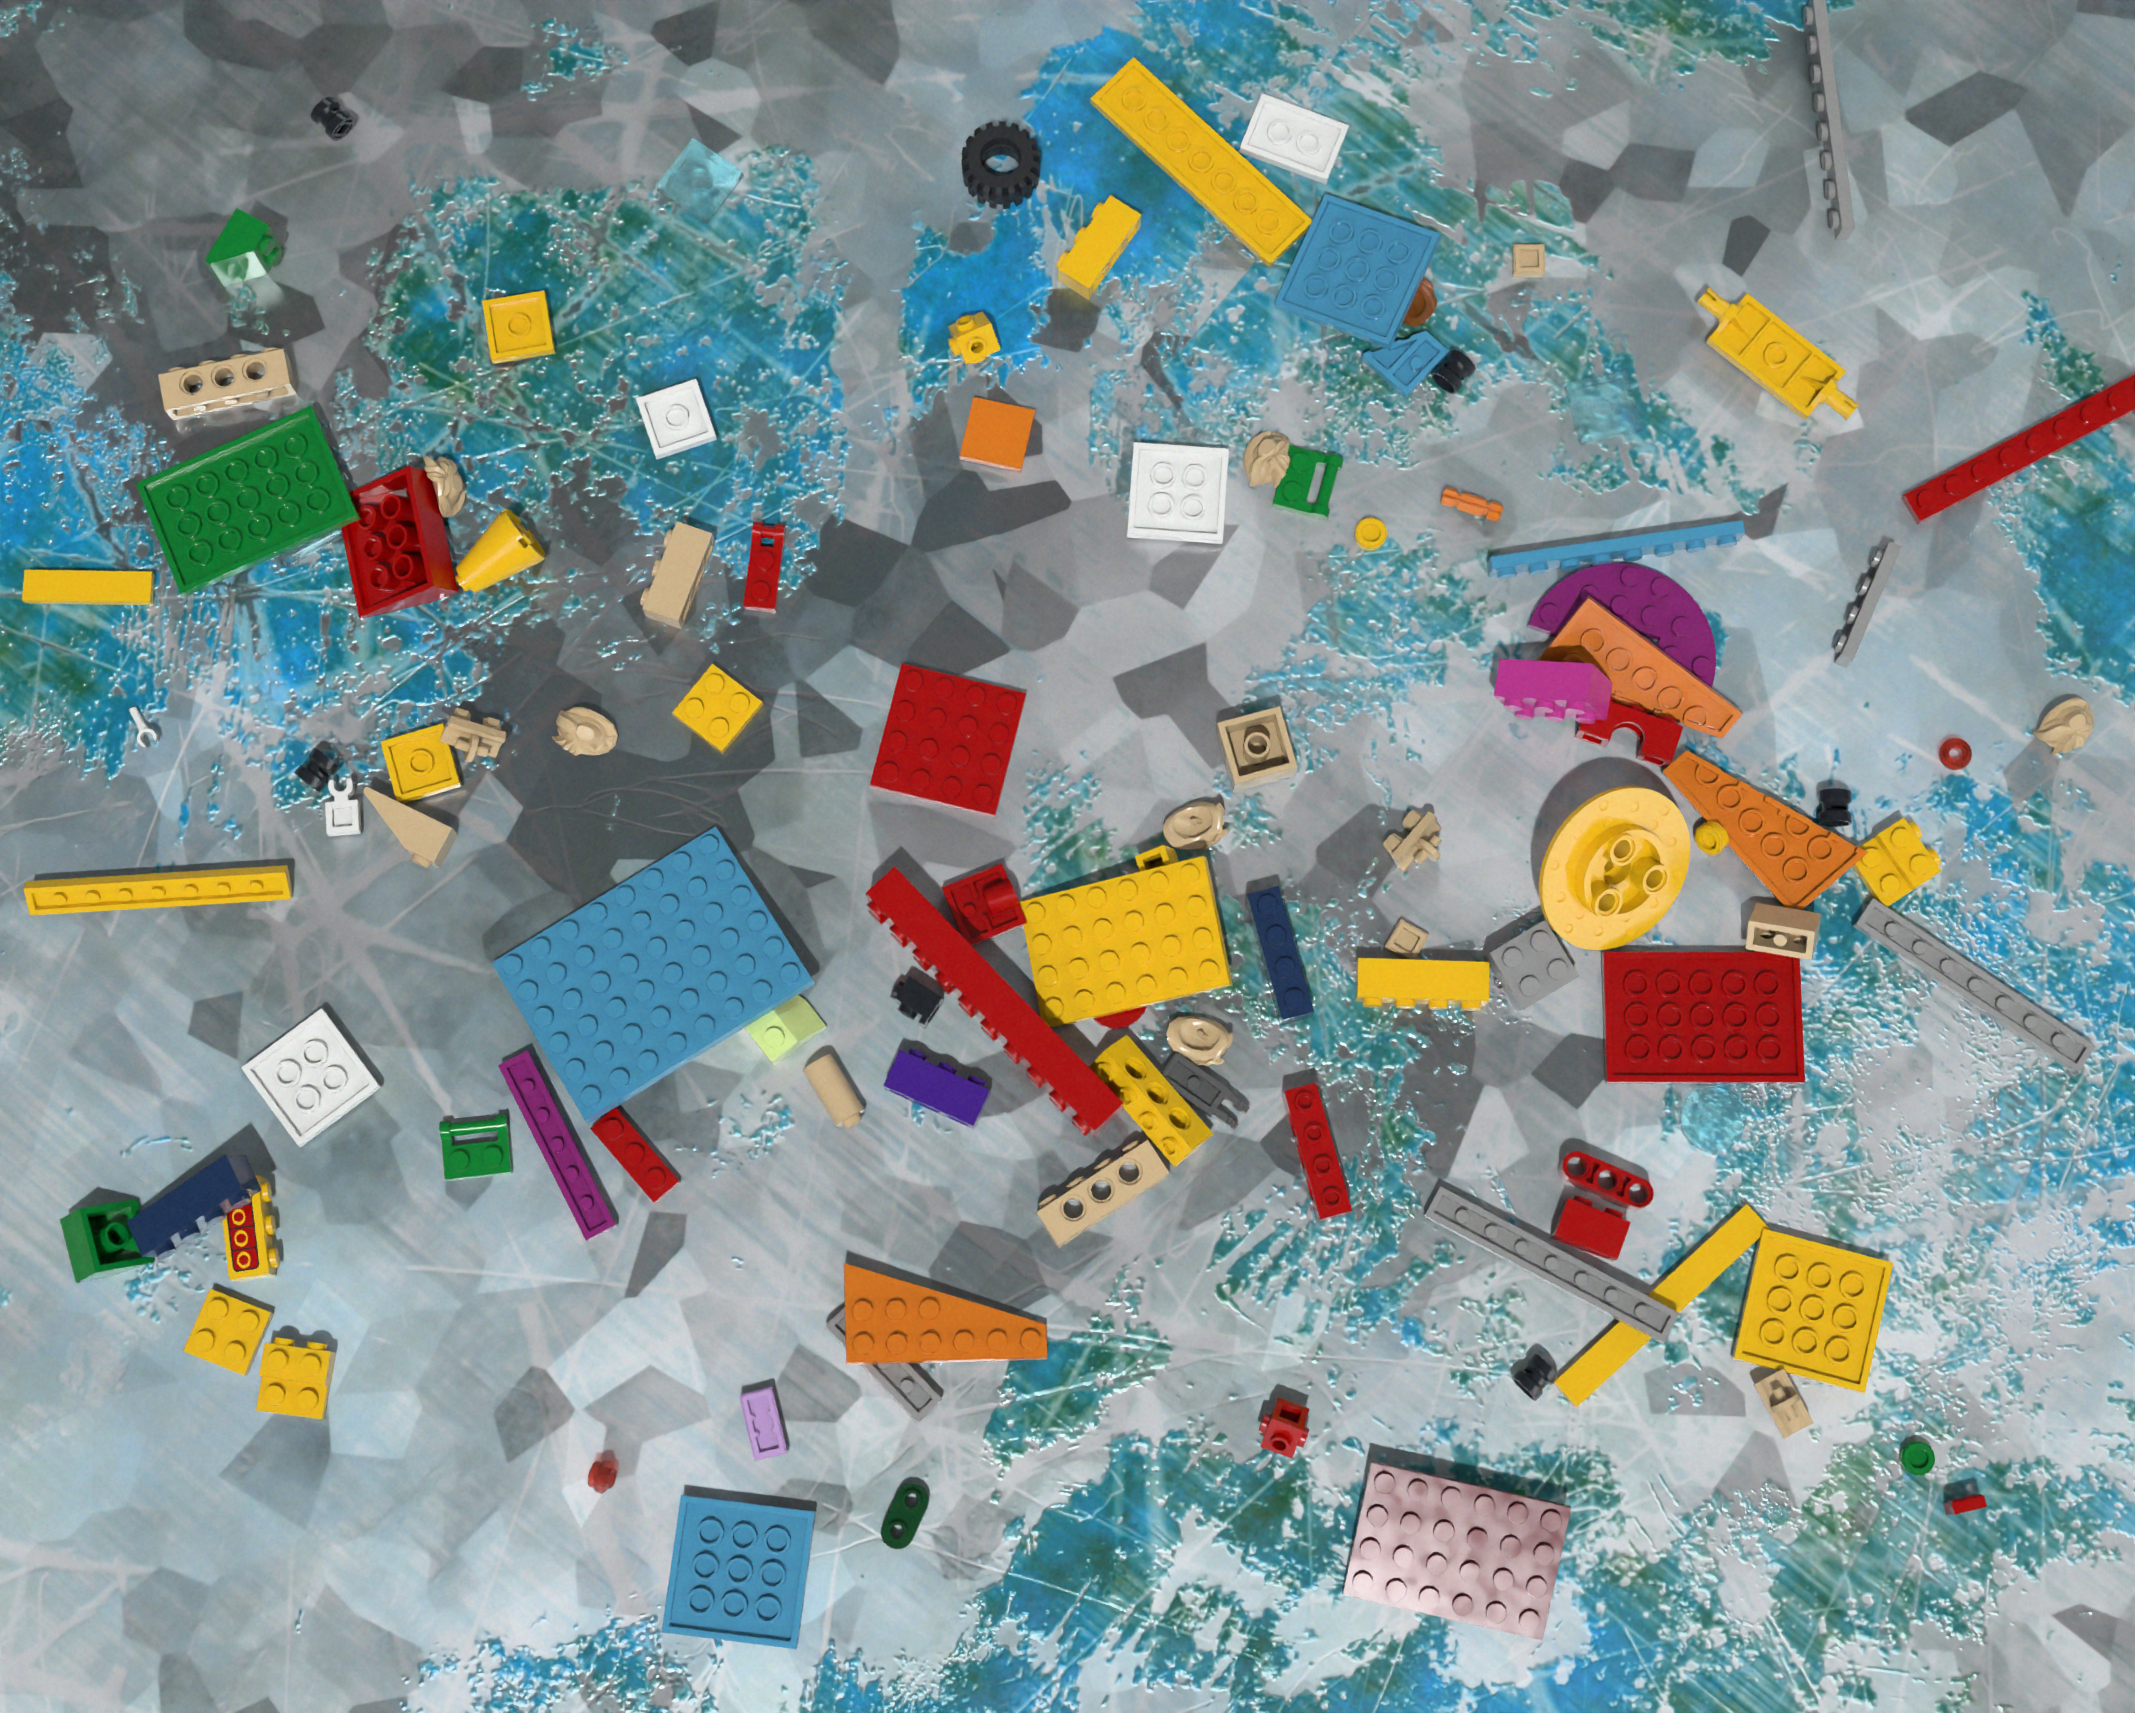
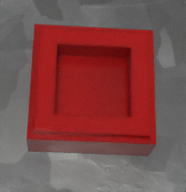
[1943,1494,1987,1515]

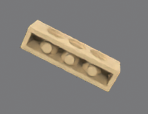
[158,347,297,420]
[1036,1140,1170,1248]

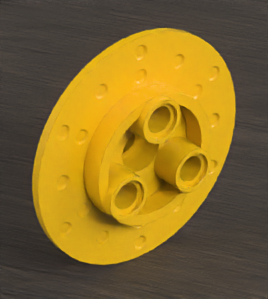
[1539,786,1690,950]

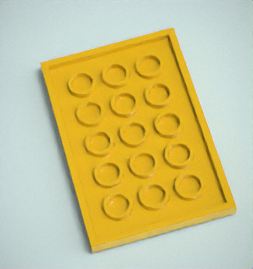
[1019,856,1233,1029]

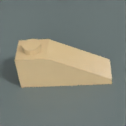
[363,786,458,869]

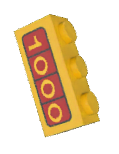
[222,1175,280,1283]

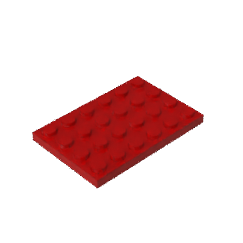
[1601,952,1805,1084]

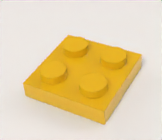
[482,290,555,364]
[672,663,763,754]
[380,723,462,804]
[183,1289,274,1376]

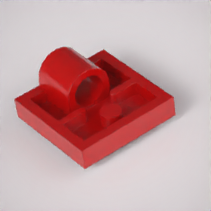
[942,863,1027,947]

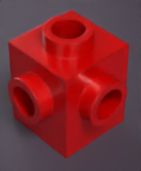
[1258,1397,1309,1459]

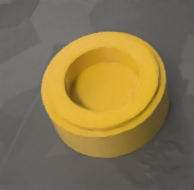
[1354,517,1387,551]
[1694,821,1729,855]

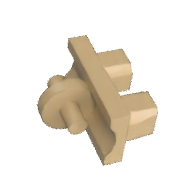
[440,708,507,763]
[1383,810,1442,873]
[1753,1369,1814,1439]

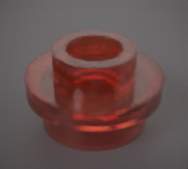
[1939,738,1972,770]
[588,1459,617,1494]

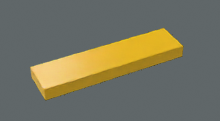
[22,570,155,605]

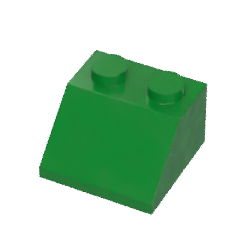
[204,208,283,287]
[60,1199,154,1283]

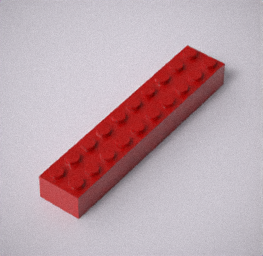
[866,866,1124,1138]

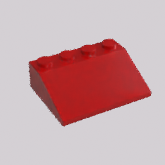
[341,466,458,619]

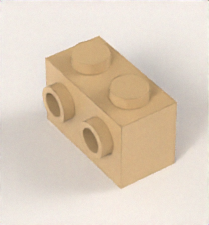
[1746,903,1821,960]

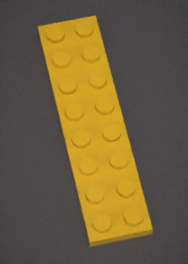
[1090,57,1313,268]

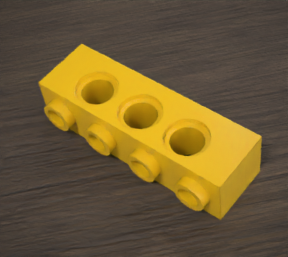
[1089,1035,1213,1167]

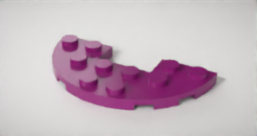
[1527,563,1716,688]

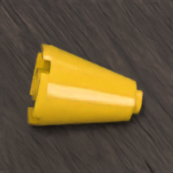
[455,508,546,593]

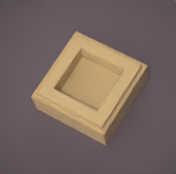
[1512,244,1545,278]
[1384,919,1429,960]

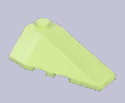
[745,995,826,1067]

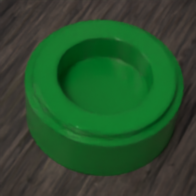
[1899,1441,1935,1476]

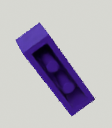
[883,1048,991,1130]

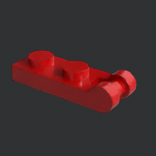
[743,521,786,613]

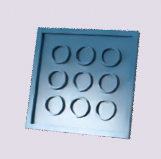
[1274,193,1441,349]
[662,1495,816,1649]

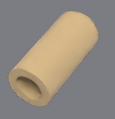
[803,1054,865,1129]

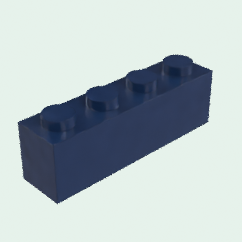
[1245,886,1314,1026]
[127,1154,261,1259]

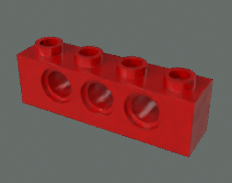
[1282,1083,1352,1223]

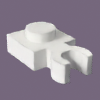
[325,778,362,837]

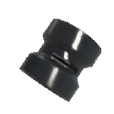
[311,96,355,141]
[1431,350,1476,394]
[294,748,340,793]
[1818,788,1852,827]
[1512,1354,1559,1401]

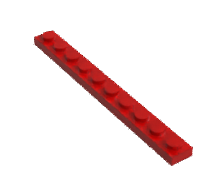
[1901,374,2135,525]

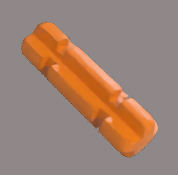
[1440,487,1503,522]

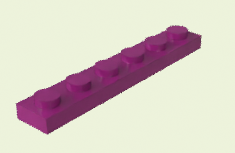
[498,1050,617,1242]

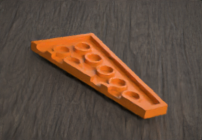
[1536,595,1743,739]
[1662,750,1868,910]
[843,1263,1047,1365]

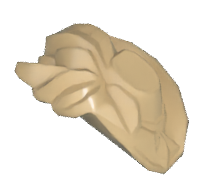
[1243,431,1290,488]
[424,456,466,518]
[2033,697,2094,755]
[552,707,618,756]
[1162,801,1229,850]
[1166,1016,1233,1066]

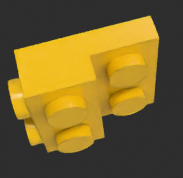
[1852,817,1942,907]
[256,1337,336,1420]

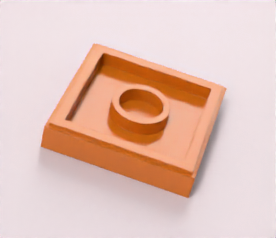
[959,397,1035,472]

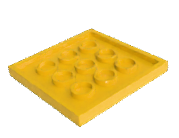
[1731,1228,1893,1394]

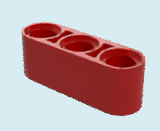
[1558,1151,1654,1211]

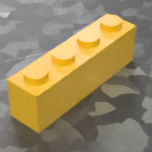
[1355,958,1490,1011]

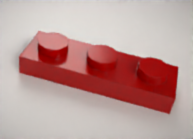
[590,1107,681,1204]

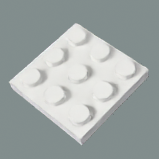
[1127,442,1229,544]
[241,1008,381,1147]

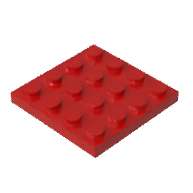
[870,663,1027,818]

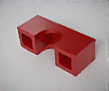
[1575,697,1684,769]

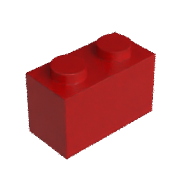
[1550,1196,1631,1262]

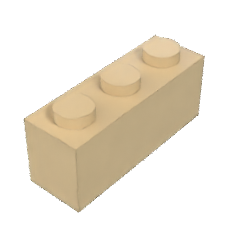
[640,521,716,629]

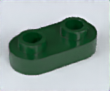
[881,1484,929,1549]

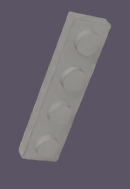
[1834,542,1901,668]
[825,1308,942,1424]

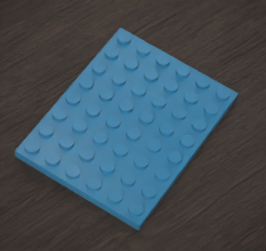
[492,826,815,1124]

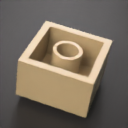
[1216,706,1298,792]

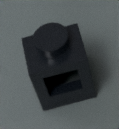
[890,976,943,1029]

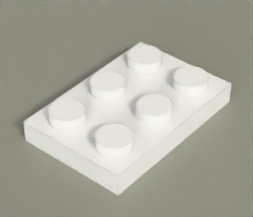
[1239,93,1349,184]

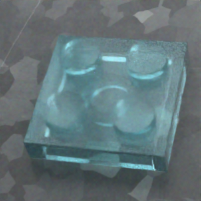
[656,138,744,224]

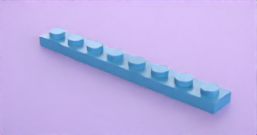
[1486,520,1745,580]

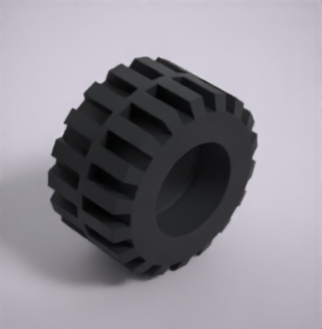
[961,121,1040,209]

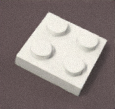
[636,379,717,459]

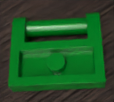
[1272,445,1344,520]
[439,1114,513,1181]

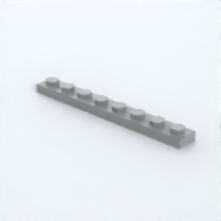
[1803,0,1855,240]
[1853,898,2096,1074]
[1424,1186,1680,1344]

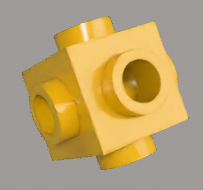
[947,311,1001,365]

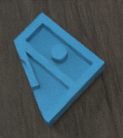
[1361,330,1449,399]

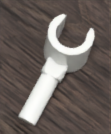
[129,707,159,748]

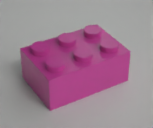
[1494,659,1613,724]

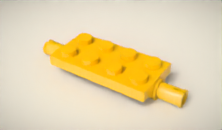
[1697,287,1860,421]

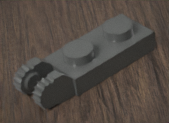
[1161,1052,1250,1130]

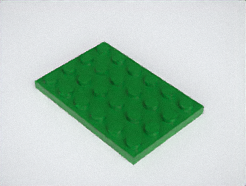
[136,406,360,597]

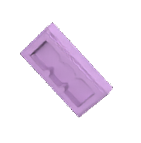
[739,1387,788,1461]

